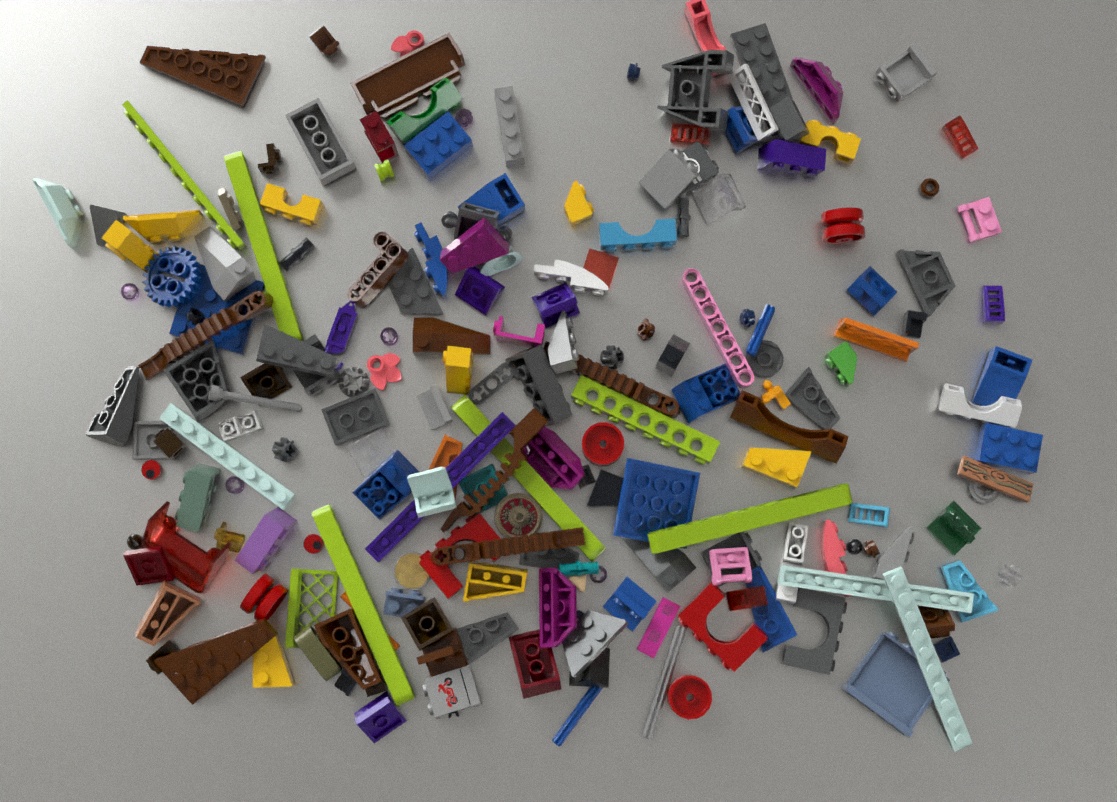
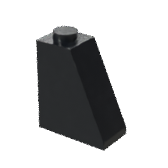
[655,334,690,377]
[586,469,623,508]

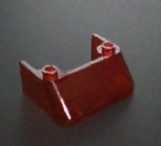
[139,501,231,593]

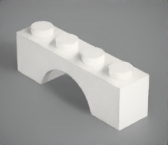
[939,383,1022,428]

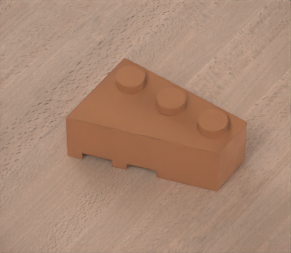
[135,580,201,646]

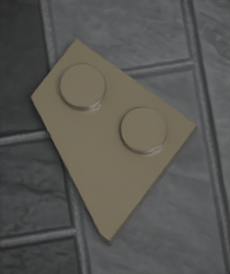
[218,187,243,230]

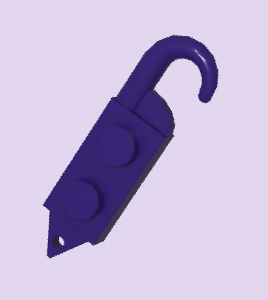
[324,301,358,371]

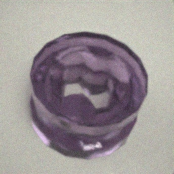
[121,283,140,301]
[380,327,398,346]
[225,476,244,494]
[589,566,607,583]

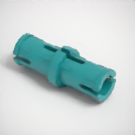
[558,561,599,577]

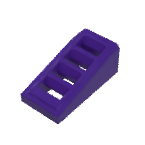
[982,285,1005,324]

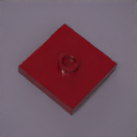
[123,546,175,586]

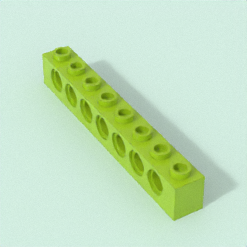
[571,375,720,465]

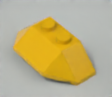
[123,210,203,243]

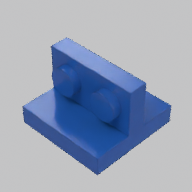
[725,107,763,153]
[847,266,897,316]
[602,577,657,632]

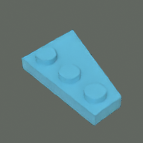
[941,561,999,623]

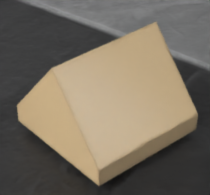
[569,575,586,592]

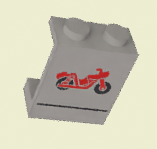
[422,665,482,719]

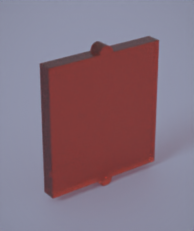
[583,248,619,289]

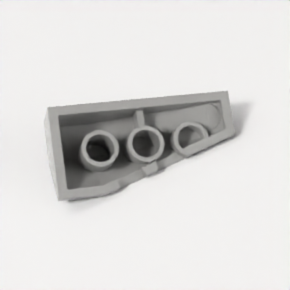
[194,226,256,302]

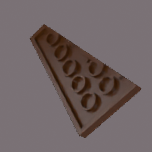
[140,46,266,107]
[154,618,278,705]

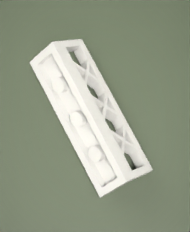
[728,64,779,142]

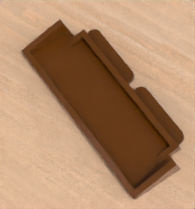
[350,32,466,119]

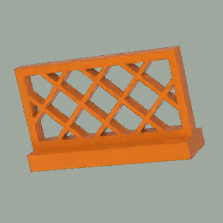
[834,317,919,362]

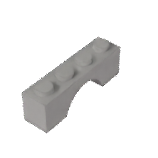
[494,86,525,167]

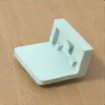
[407,467,457,518]

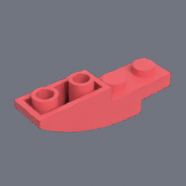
[821,519,852,597]

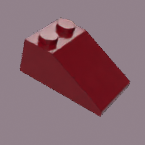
[509,629,561,699]

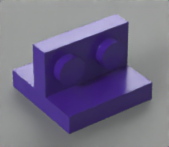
[455,266,505,315]
[531,283,580,328]
[354,691,407,743]

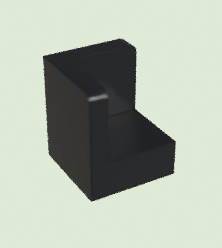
[901,310,927,338]
[334,668,358,697]

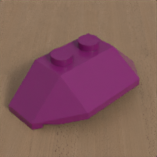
[790,57,843,124]
[523,427,585,489]
[539,568,577,648]

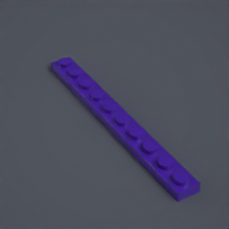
[365,411,516,562]

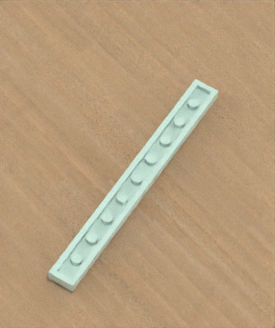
[778,564,974,613]
[882,566,973,751]

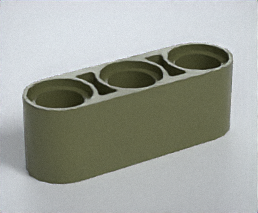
[294,625,343,681]

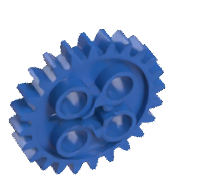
[142,246,201,308]

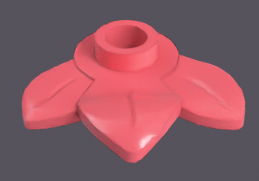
[391,30,424,57]
[367,353,402,390]

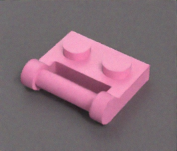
[957,197,1002,243]
[709,547,752,585]

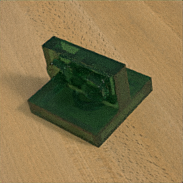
[926,501,982,556]

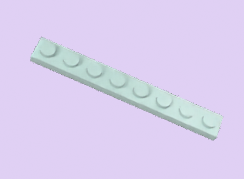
[159,403,295,510]

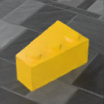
[102,220,160,273]
[442,346,474,395]
[741,447,812,489]
[253,627,296,688]

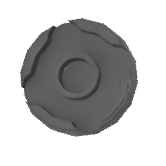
[745,340,784,379]

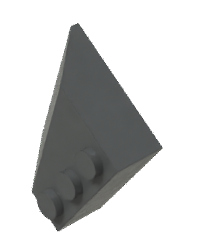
[163,340,227,422]

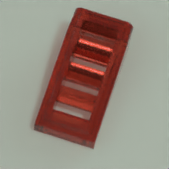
[942,115,979,159]
[670,123,711,147]

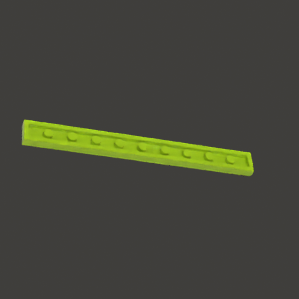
[122,100,247,251]

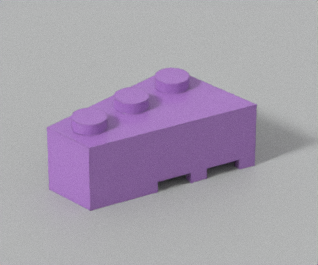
[234,507,297,574]

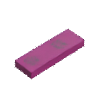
[637,597,680,658]

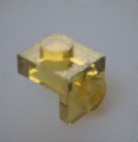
[214,522,245,553]

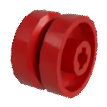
[821,207,865,244]
[582,422,624,467]
[240,573,289,621]
[667,675,712,720]

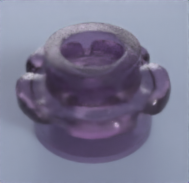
[454,109,473,127]

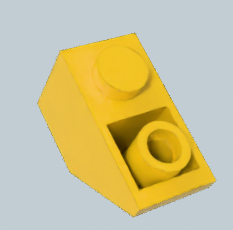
[564,180,594,227]

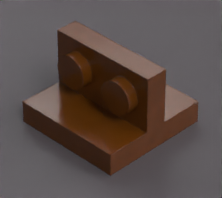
[917,605,955,639]
[416,628,468,677]

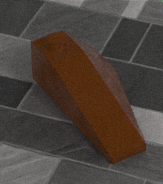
[413,317,490,356]
[314,609,382,690]

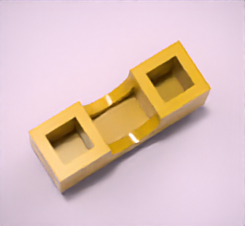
[799,120,861,164]
[260,183,323,226]

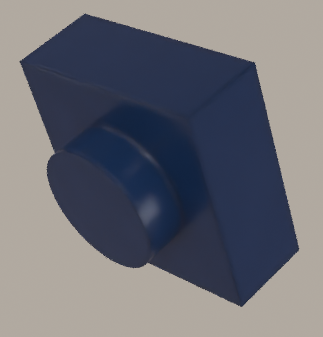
[933,636,960,663]

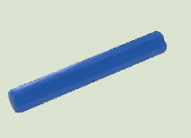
[552,687,603,746]

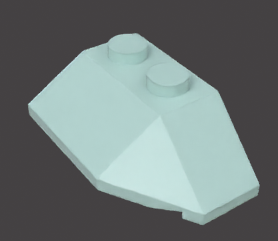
[33,178,84,249]

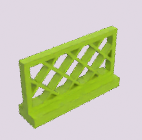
[285,568,338,648]

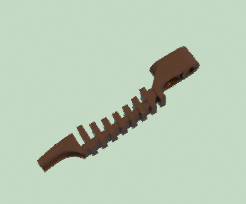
[138,291,273,380]
[543,341,680,419]
[440,408,549,533]
[430,527,586,566]

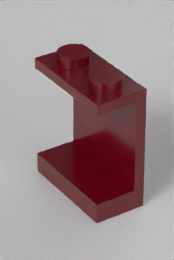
[359,111,399,163]

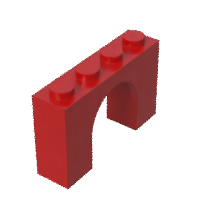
[419,513,501,600]
[678,581,768,672]

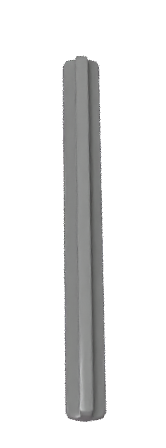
[642,625,687,740]

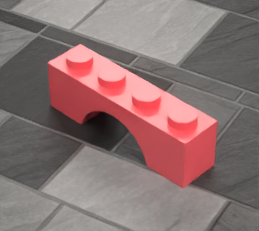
[684,0,726,77]

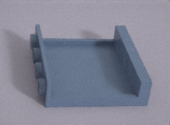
[842,631,950,738]

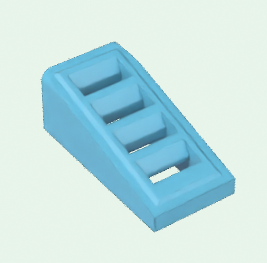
[848,503,890,527]

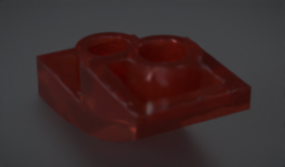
[726,585,768,611]

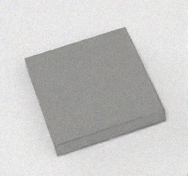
[132,421,173,460]

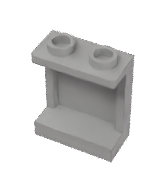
[876,42,937,102]
[639,149,700,209]

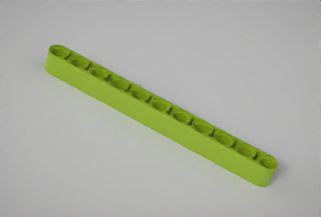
[224,151,304,341]
[450,395,606,562]
[647,483,853,554]
[311,504,416,706]

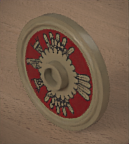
[494,493,543,539]

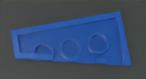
[745,565,797,653]

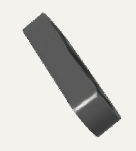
[468,362,515,405]

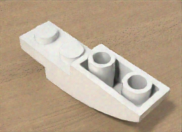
[534,259,608,296]
[775,522,808,604]

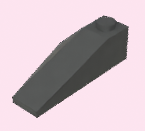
[85,366,140,445]
[621,537,696,592]

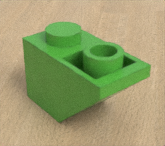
[825,341,858,387]

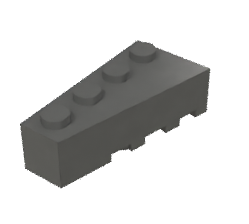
[505,345,573,426]

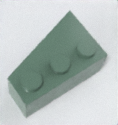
[175,463,221,532]

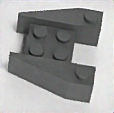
[657,50,734,131]

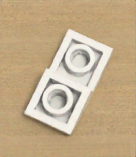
[218,410,263,441]

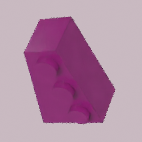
[440,217,510,274]

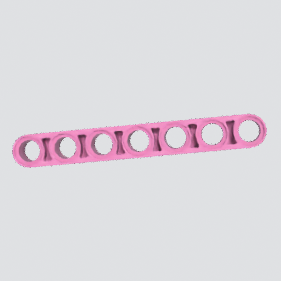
[682,268,754,388]

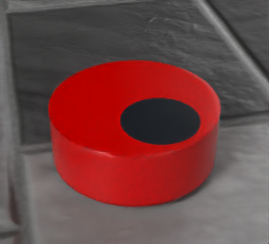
[141,460,162,480]
[303,534,324,554]

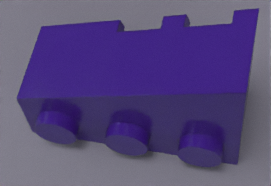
[757,139,826,177]

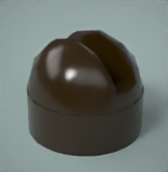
[127,534,144,550]

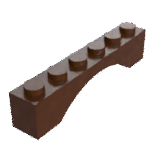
[730,390,848,464]

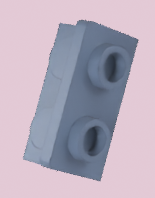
[383,588,426,617]

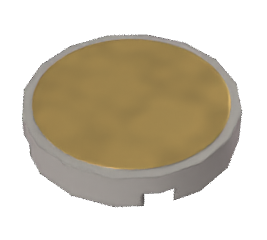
[393,552,430,591]

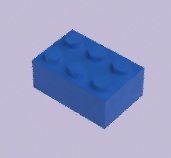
[404,112,473,180]
[974,423,1043,475]

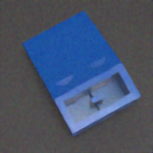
[458,173,525,227]
[972,346,1032,406]
[671,364,740,423]
[352,450,419,520]

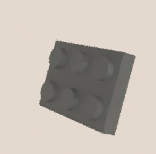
[321,388,389,445]

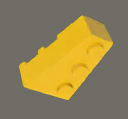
[463,561,528,602]

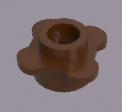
[637,318,655,340]

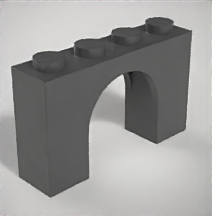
[781,587,847,675]

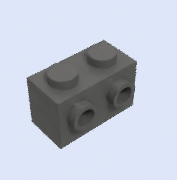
[770,97,810,142]

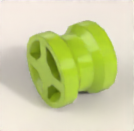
[374,159,395,182]

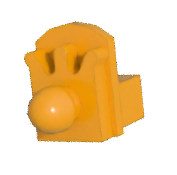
[761,380,791,409]

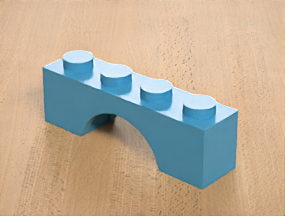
[599,219,677,252]

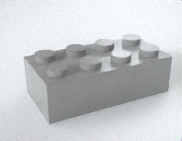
[285,98,356,186]

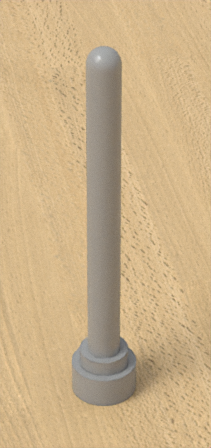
[208,385,302,411]

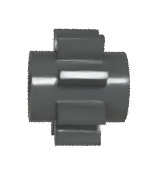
[600,345,624,369]
[272,437,297,462]

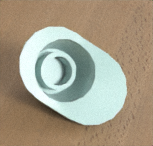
[480,246,523,276]

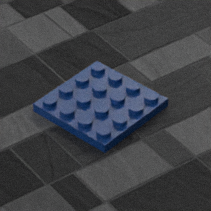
[169,264,265,355]
[613,458,700,549]

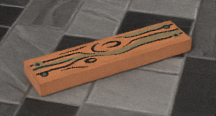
[957,456,1034,503]

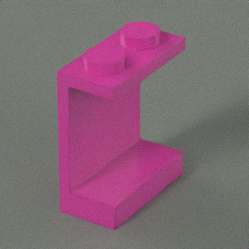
[493,316,545,348]

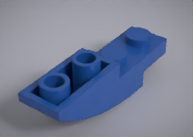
[414,222,448,299]

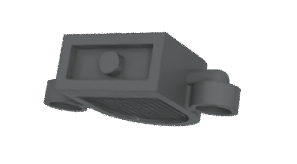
[441,202,513,242]

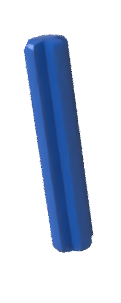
[746,304,775,356]

